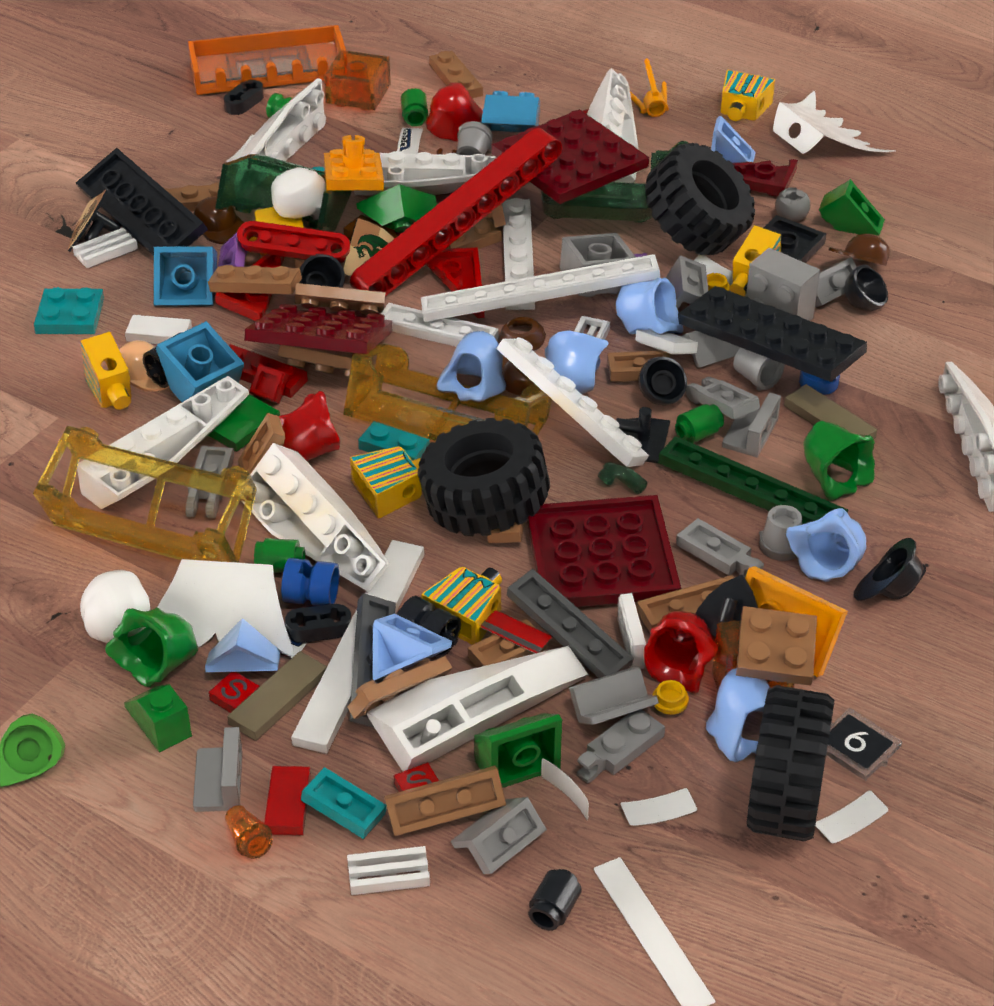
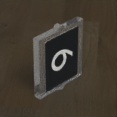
[826,708,902,781]

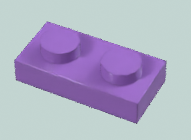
[218,233,248,267]

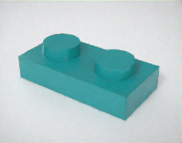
[358,421,430,461]
[301,767,387,839]

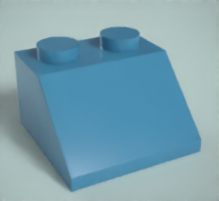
[482,91,540,132]
[154,246,217,306]
[156,321,244,402]

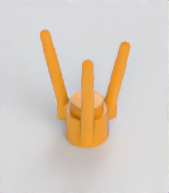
[630,58,669,117]

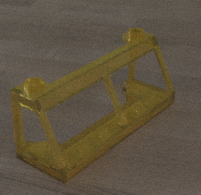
[343,343,552,441]
[33,426,257,563]

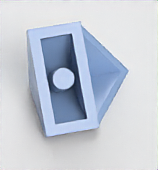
[711,115,756,163]
[373,613,452,680]
[205,618,280,673]

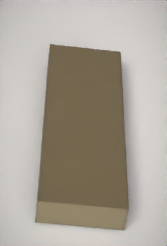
[784,384,878,439]
[227,651,327,741]

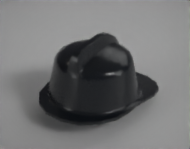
[854,538,926,601]

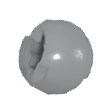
[775,187,811,222]

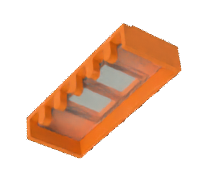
[188,25,349,95]

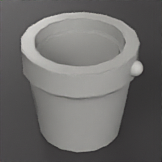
[457,121,493,155]
[733,348,784,391]
[759,505,802,561]

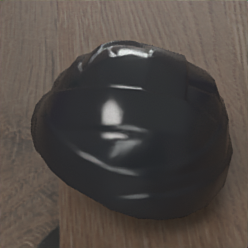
[300,254,345,288]
[844,265,888,311]
[638,357,687,406]

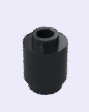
[528,869,582,931]

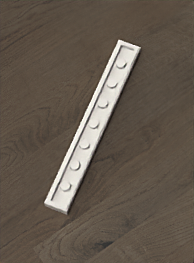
[421,254,661,322]
[291,540,424,754]

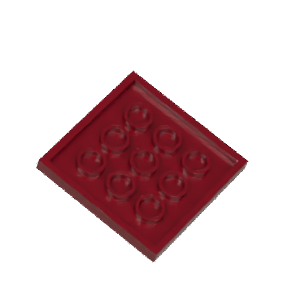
[492,109,649,204]
[244,304,393,354]
[527,495,682,607]

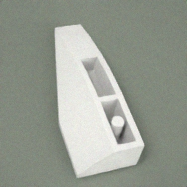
[587,68,639,183]
[230,78,326,204]
[354,151,497,196]
[938,362,994,512]
[76,376,249,509]
[236,443,390,591]
[366,646,588,772]

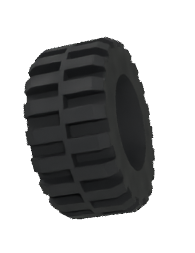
[645,143,755,255]
[418,418,550,536]
[747,685,835,842]

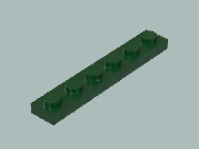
[658,436,848,524]

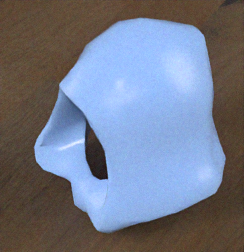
[615,278,683,335]
[545,330,609,394]
[437,331,506,402]
[786,508,866,582]
[706,668,770,762]

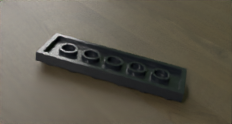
[76,148,208,256]
[678,286,867,382]

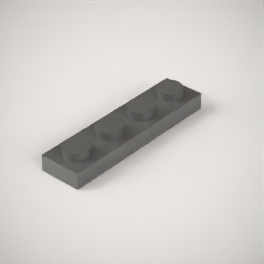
[506,568,634,678]
[349,593,396,728]

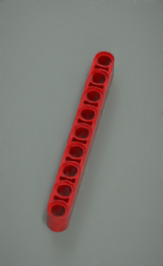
[350,128,562,297]

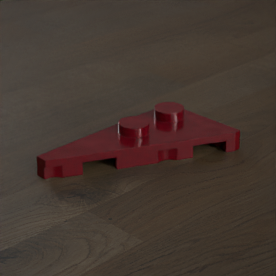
[732,159,798,196]

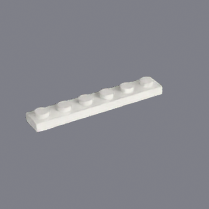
[502,198,535,310]
[496,337,649,467]

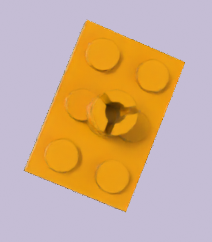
[324,135,384,191]
[745,566,848,677]

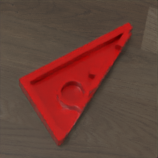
[426,247,485,318]
[215,254,285,321]

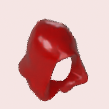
[426,82,483,141]
[279,391,340,461]
[644,611,718,693]

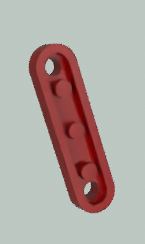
[237,221,350,263]

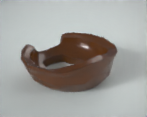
[498,317,546,351]

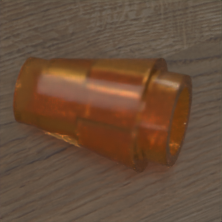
[225,805,273,859]

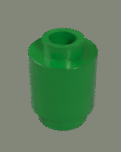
[400,88,428,126]
[675,404,724,443]
[254,538,306,573]

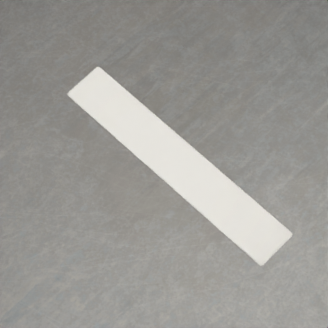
[593,858,715,1006]

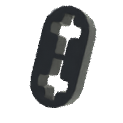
[224,80,264,115]
[285,604,351,643]

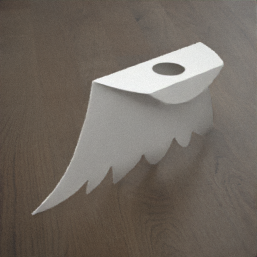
[773,91,896,154]
[139,559,294,656]

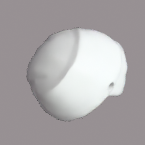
[271,167,331,220]
[80,570,150,643]

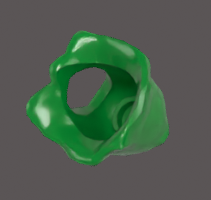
[803,421,875,501]
[105,607,198,687]

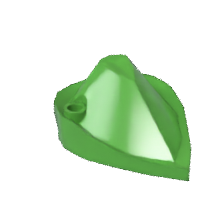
[0,714,65,787]

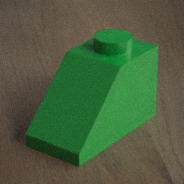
[819,179,885,236]
[124,684,192,753]

